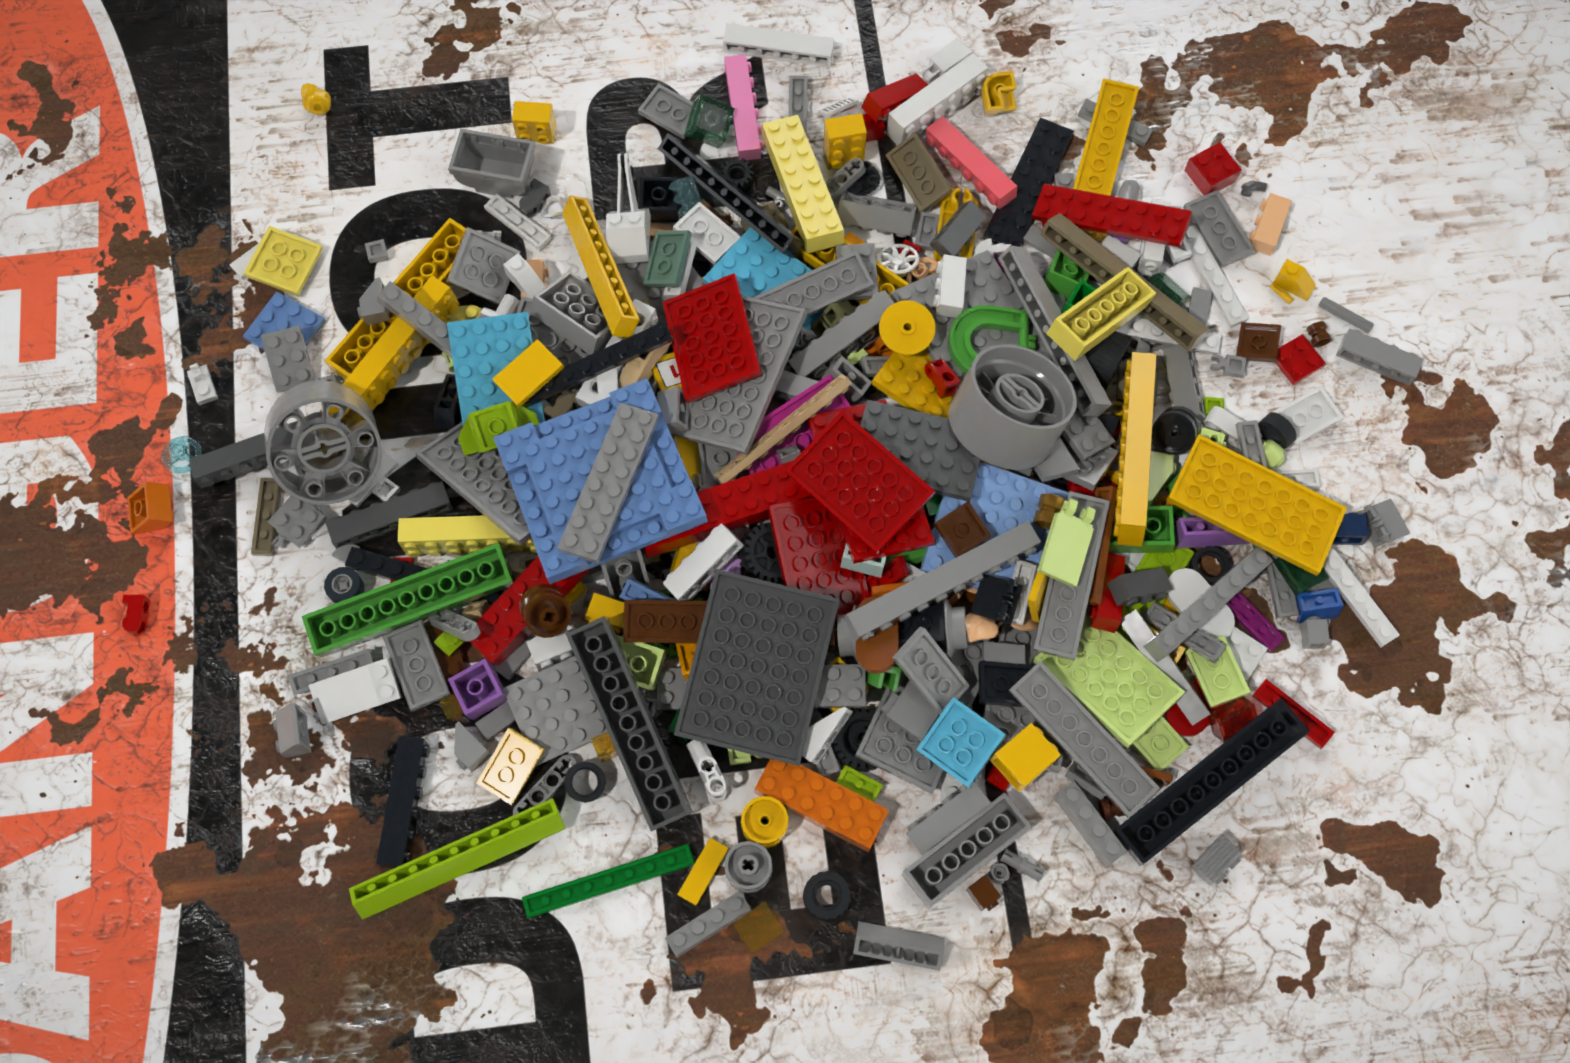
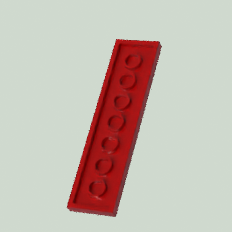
[1032,184,1192,248]

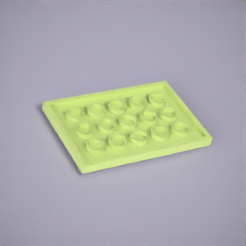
[1033,608,1185,748]

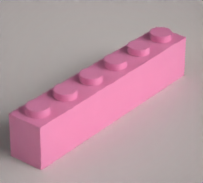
[724,54,764,161]

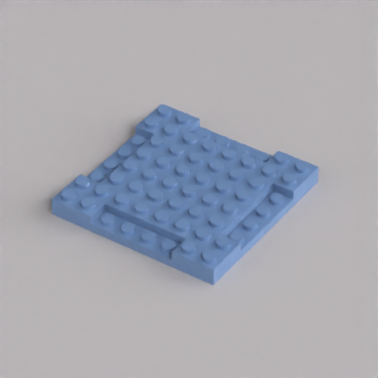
[493,378,708,584]

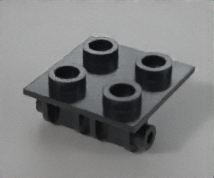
[970,574,1023,625]

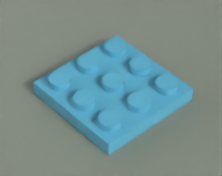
[916,697,1007,788]

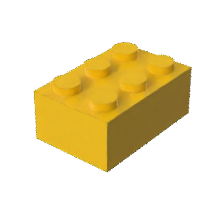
[823,113,867,170]

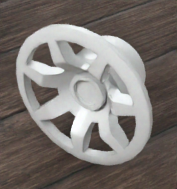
[877,244,919,278]

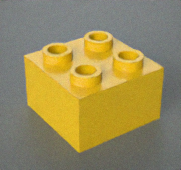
[512,101,557,144]

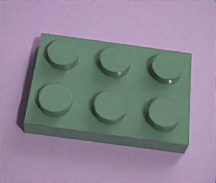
[643,230,692,287]

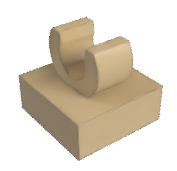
[461,600,490,622]

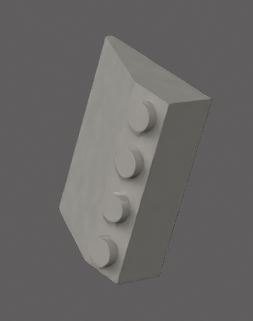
[530,270,612,355]

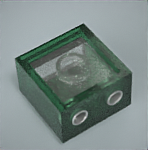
[684,94,735,149]

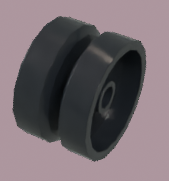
[1152,406,1200,455]

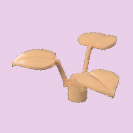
[965,586,1039,643]

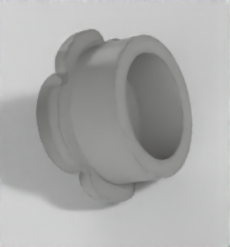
[988,863,1010,884]

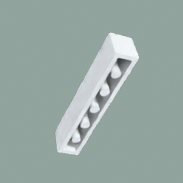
[723,23,834,68]

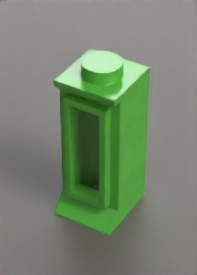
[866,666,902,691]

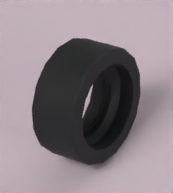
[1258,412,1297,450]
[1189,546,1230,586]
[564,762,606,803]

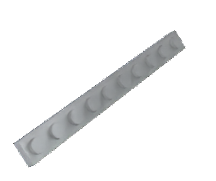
[1236,420,1299,619]

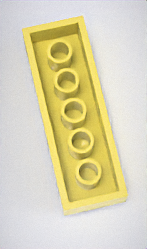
[1046,267,1156,361]

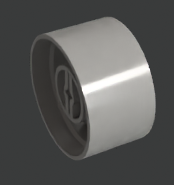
[948,344,1077,470]
[264,381,382,505]

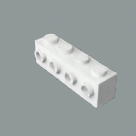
[663,524,744,601]

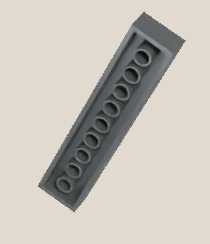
[566,616,693,831]

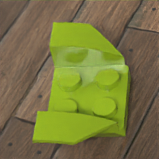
[458,401,539,456]

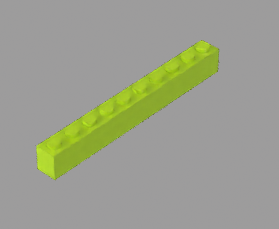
[349,798,566,920]

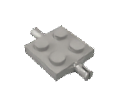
[268,496,327,549]

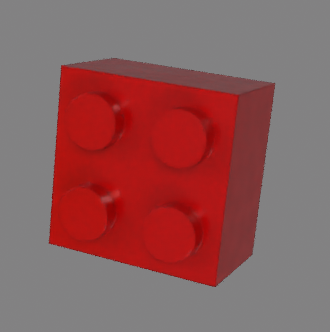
[1184,142,1242,195]

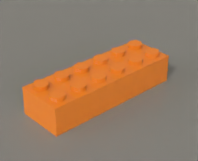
[754,759,889,853]

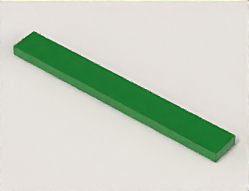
[522,844,694,919]

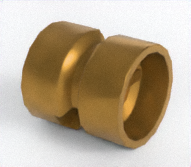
[1033,493,1066,530]

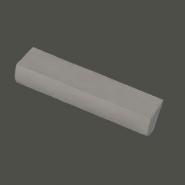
[853,921,945,971]

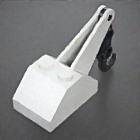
[606,153,651,264]

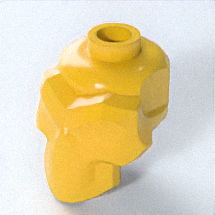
[301,83,331,115]

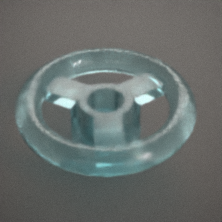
[161,436,202,473]

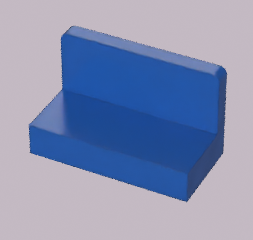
[1295,588,1344,623]

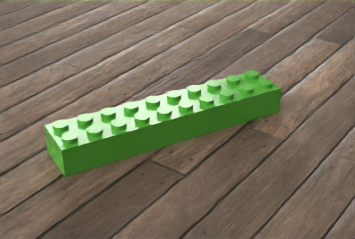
[301,543,515,657]

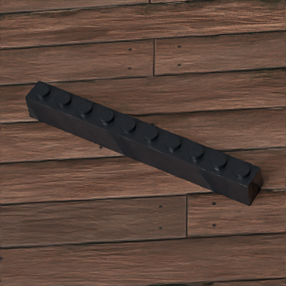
[657,133,805,259]

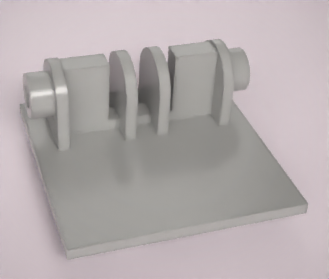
[1355,498,1410,548]

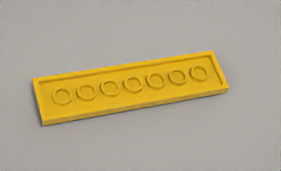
[1073,78,1139,196]

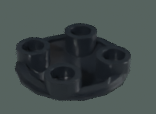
[843,161,880,196]

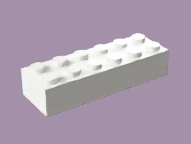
[886,53,988,145]

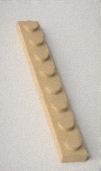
[714,374,852,484]

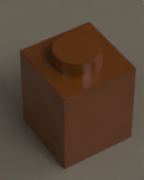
[966,875,1001,912]

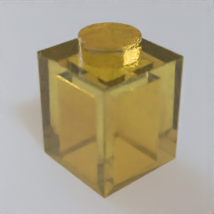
[591,732,618,763]

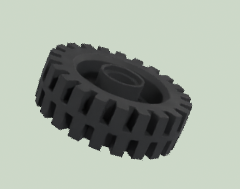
[738,522,783,584]
[832,708,877,772]

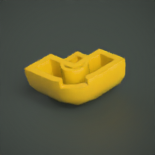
[981,71,1017,116]

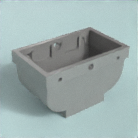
[448,128,536,198]

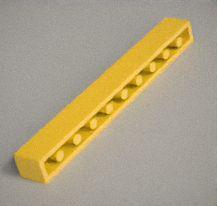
[562,195,640,338]

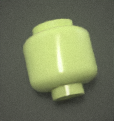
[1262,439,1285,469]

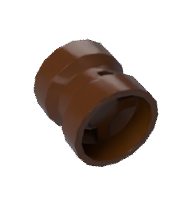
[1306,321,1332,347]

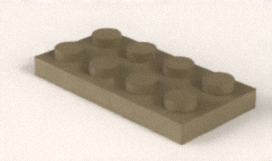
[886,132,953,212]

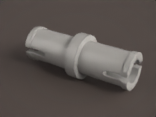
[1000,848,1045,882]

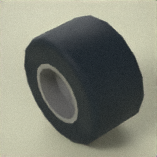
[324,567,365,604]

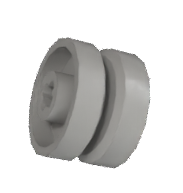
[724,841,772,894]

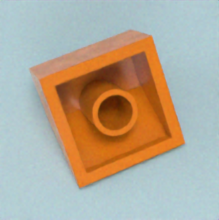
[127,482,174,535]

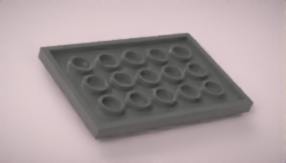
[860,400,980,502]

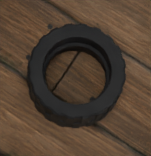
[1085,331,1131,391]

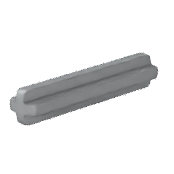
[1318,297,1374,333]

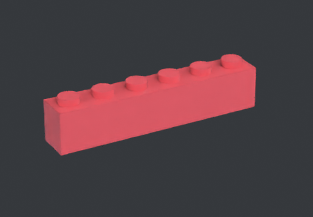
[926,116,1017,209]

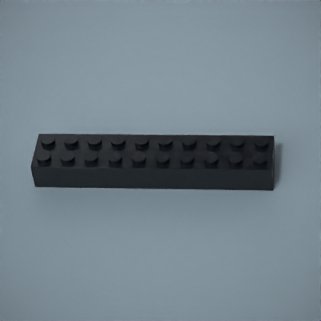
[1112,698,1310,866]

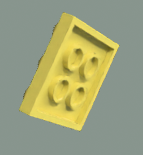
[244,226,323,297]

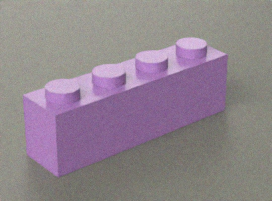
[1174,517,1250,548]

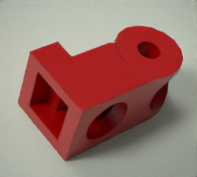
[924,359,961,399]
[122,595,150,636]

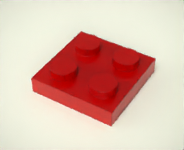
[1276,334,1326,385]

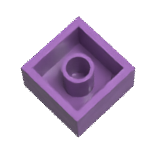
[448,659,507,720]

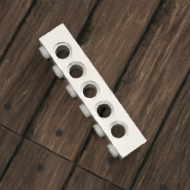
[576,299,658,407]

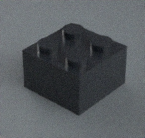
[639,177,679,222]

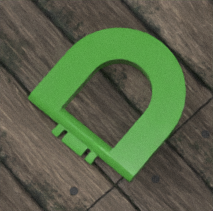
[948,305,1036,374]

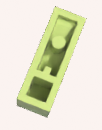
[1147,451,1176,506]

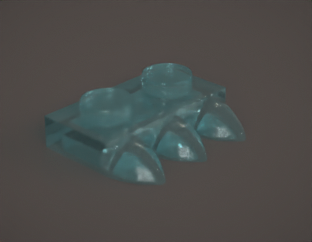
[669,176,702,216]

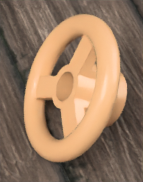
[906,257,938,284]

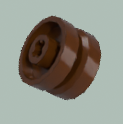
[519,584,571,638]

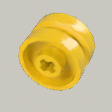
[741,796,789,848]

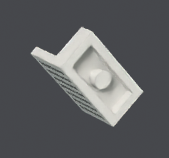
[818,97,863,119]

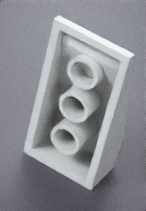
[309,658,403,725]

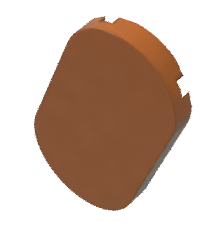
[856,596,899,674]

